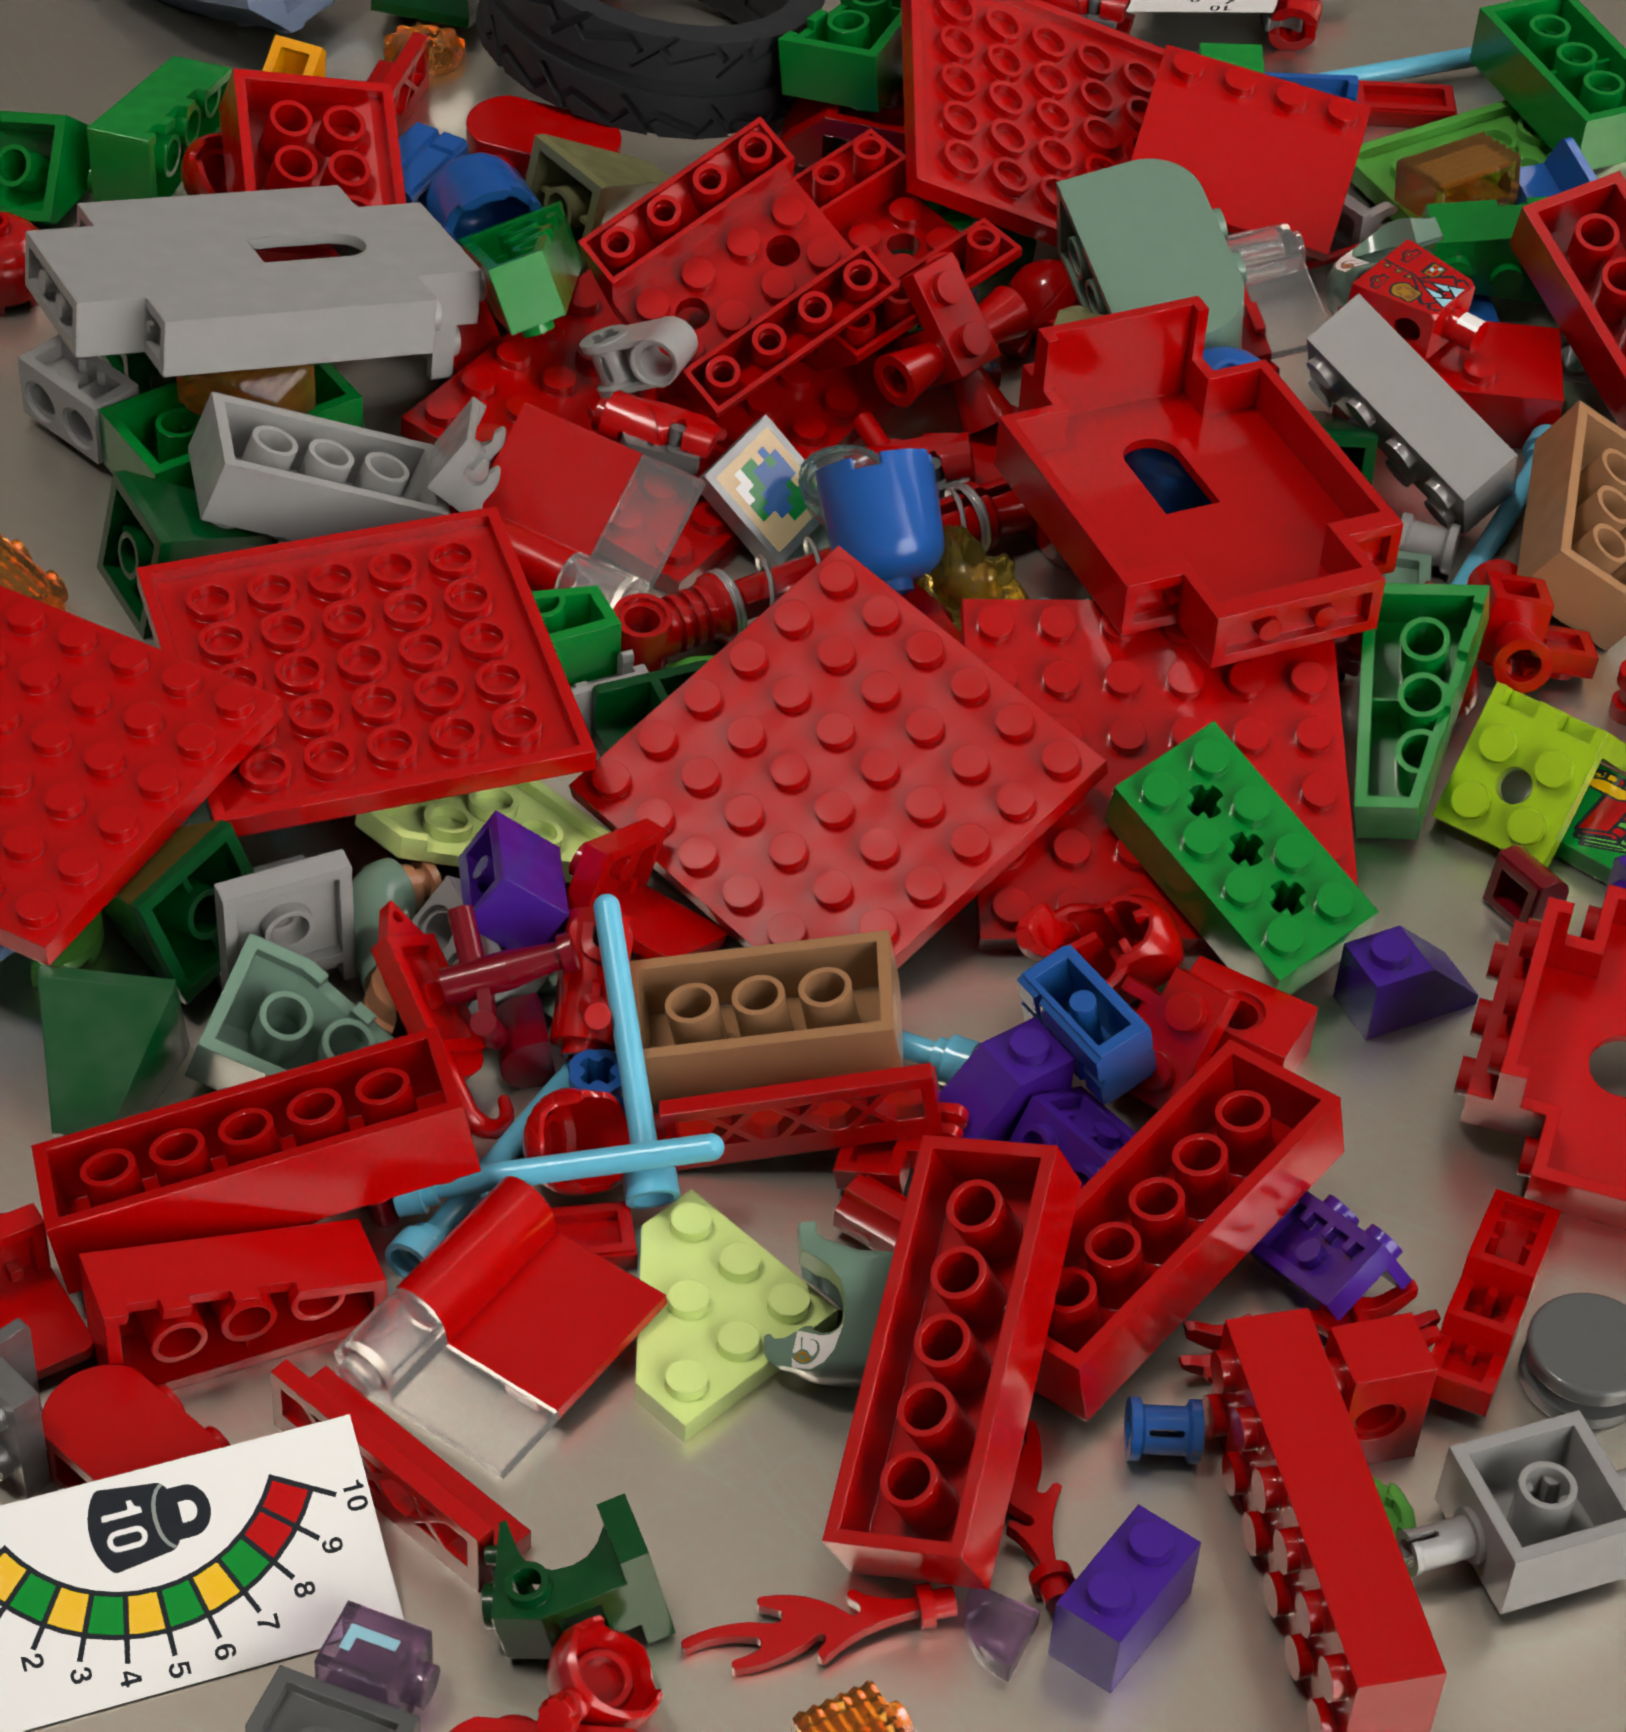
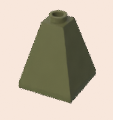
[525,134,671,277]

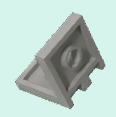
[214,849,357,992]

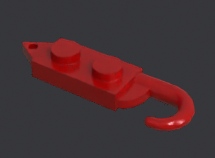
[370,901,515,1140]

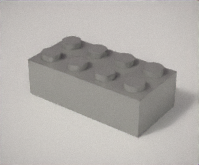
[1306,293,1517,535]
[188,392,451,542]

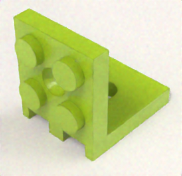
[1431,681,1626,868]

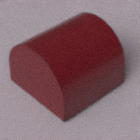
[1482,845,1569,925]
[496,993,556,1089]

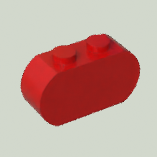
[466,95,622,181]
[41,1365,231,1490]

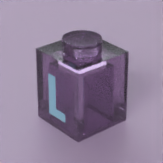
[314,1600,440,1714]

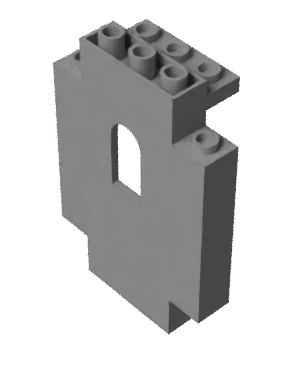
[25,185,486,379]

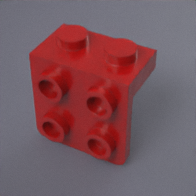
[567,818,727,960]
[0,1202,94,1380]

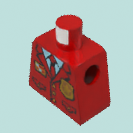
[1348,239,1489,360]

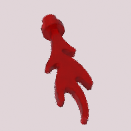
[1006,1420,1075,1613]
[681,1582,958,1676]

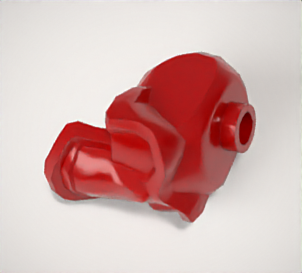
[1015,895,1184,1004]

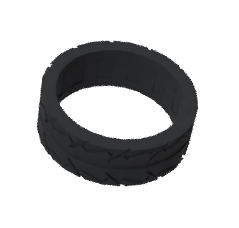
[476,0,825,140]

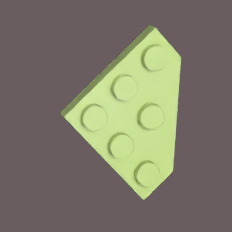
[355,780,610,883]
[635,1189,838,1443]

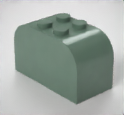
[1056,158,1247,349]

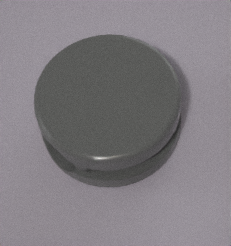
[1518,1293,1626,1429]

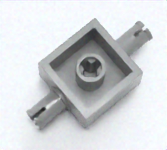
[1396,1410,1626,1615]

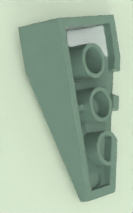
[185,933,394,1090]

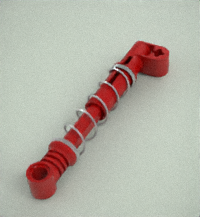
[613,477,1071,672]

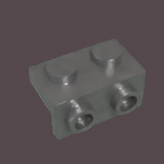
[0,1318,51,1498]

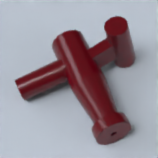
[438,905,580,1050]

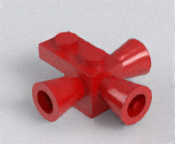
[874,252,1031,434]
[1424,559,1599,693]

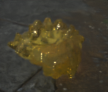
[917,525,1030,623]

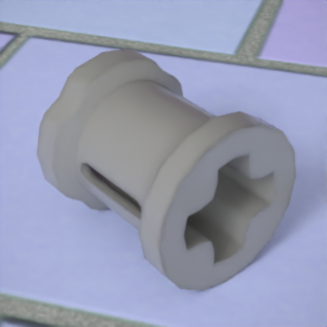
[1398,512,1462,575]

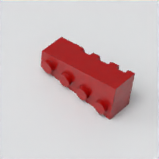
[78,1218,389,1390]

